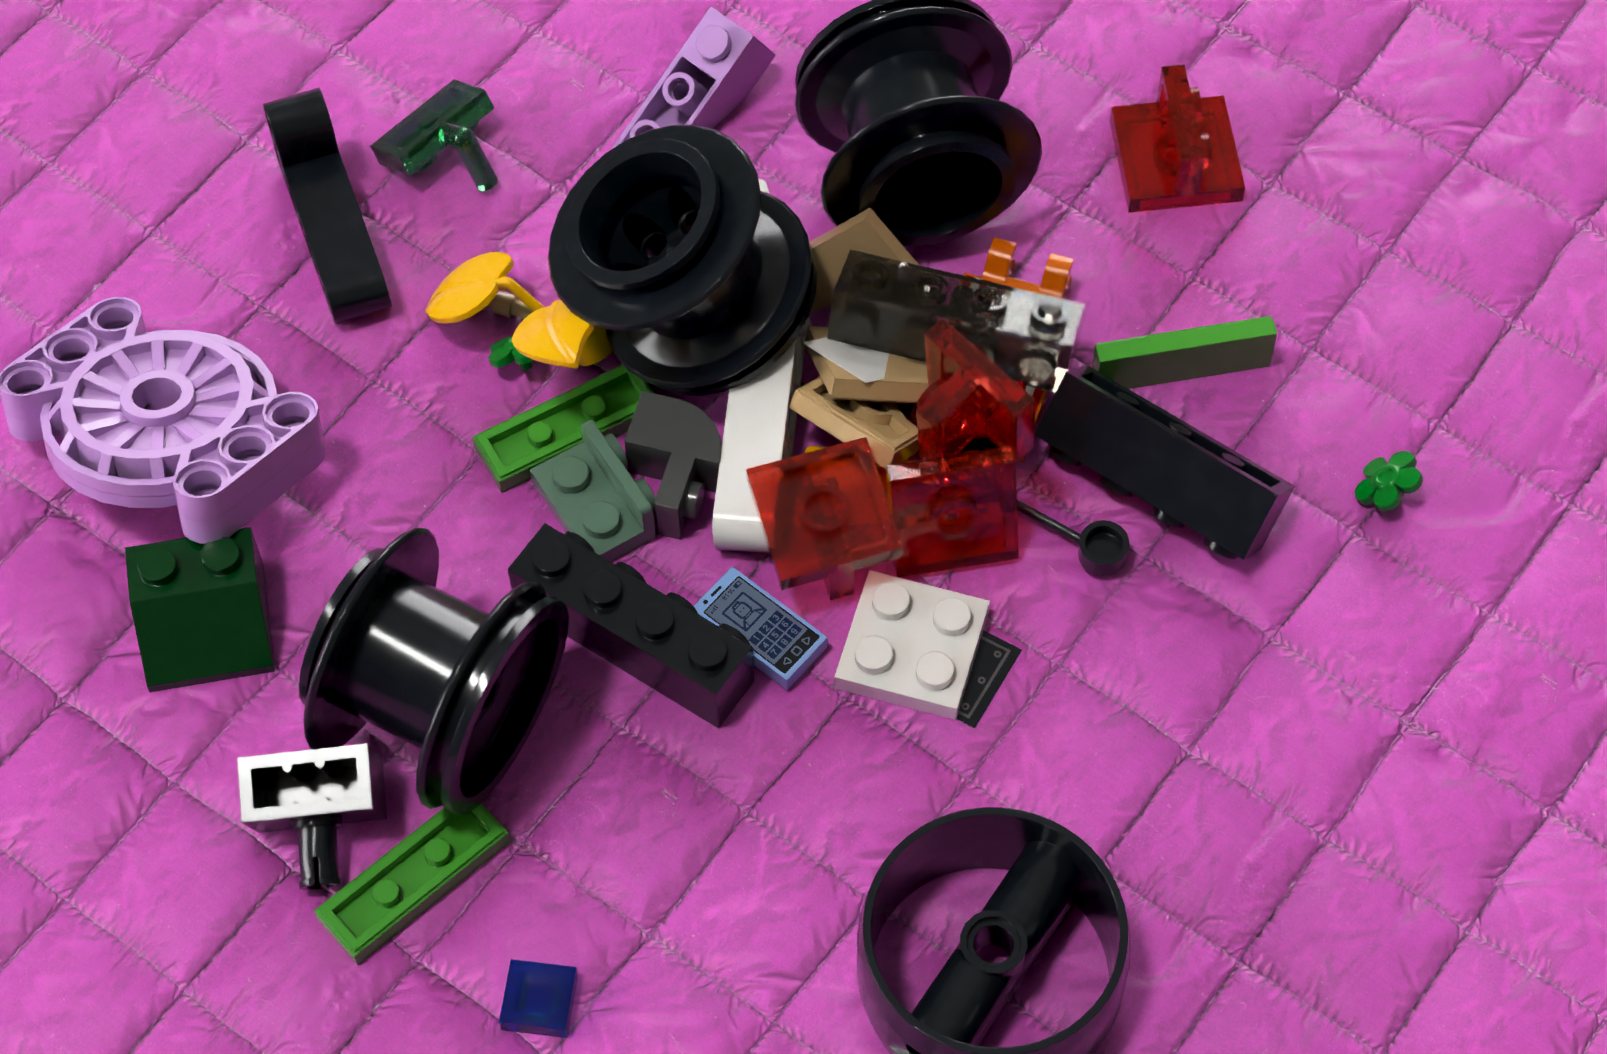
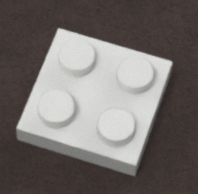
[834,570,990,720]

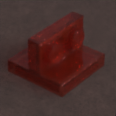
[1109,64,1245,213]
[916,318,1035,473]
[746,437,903,600]
[878,446,1019,577]

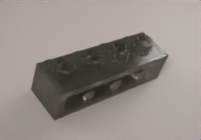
[827,249,1085,393]

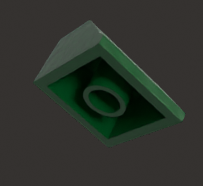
[125,527,275,692]

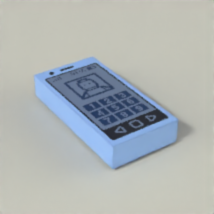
[694,566,828,690]

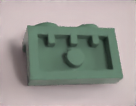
[530,419,656,562]

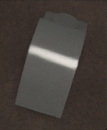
[624,391,721,540]

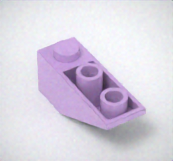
[612,6,776,148]

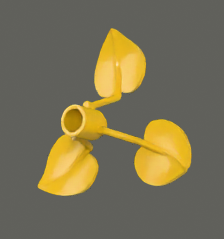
[424,252,613,369]

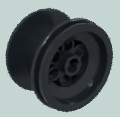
[795,0,1042,246]
[548,125,818,396]
[298,528,569,816]

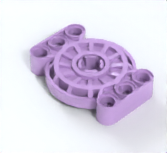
[0,297,325,544]

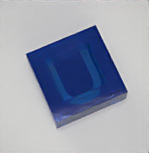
[499,959,578,1038]

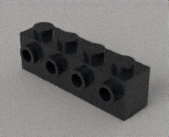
[1034,365,1295,560]
[508,523,755,729]

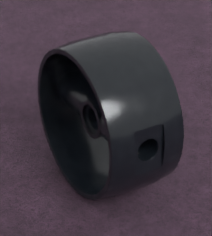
[857,807,1131,1054]

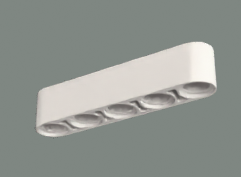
[712,317,809,553]

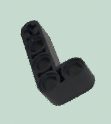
[263,88,392,324]

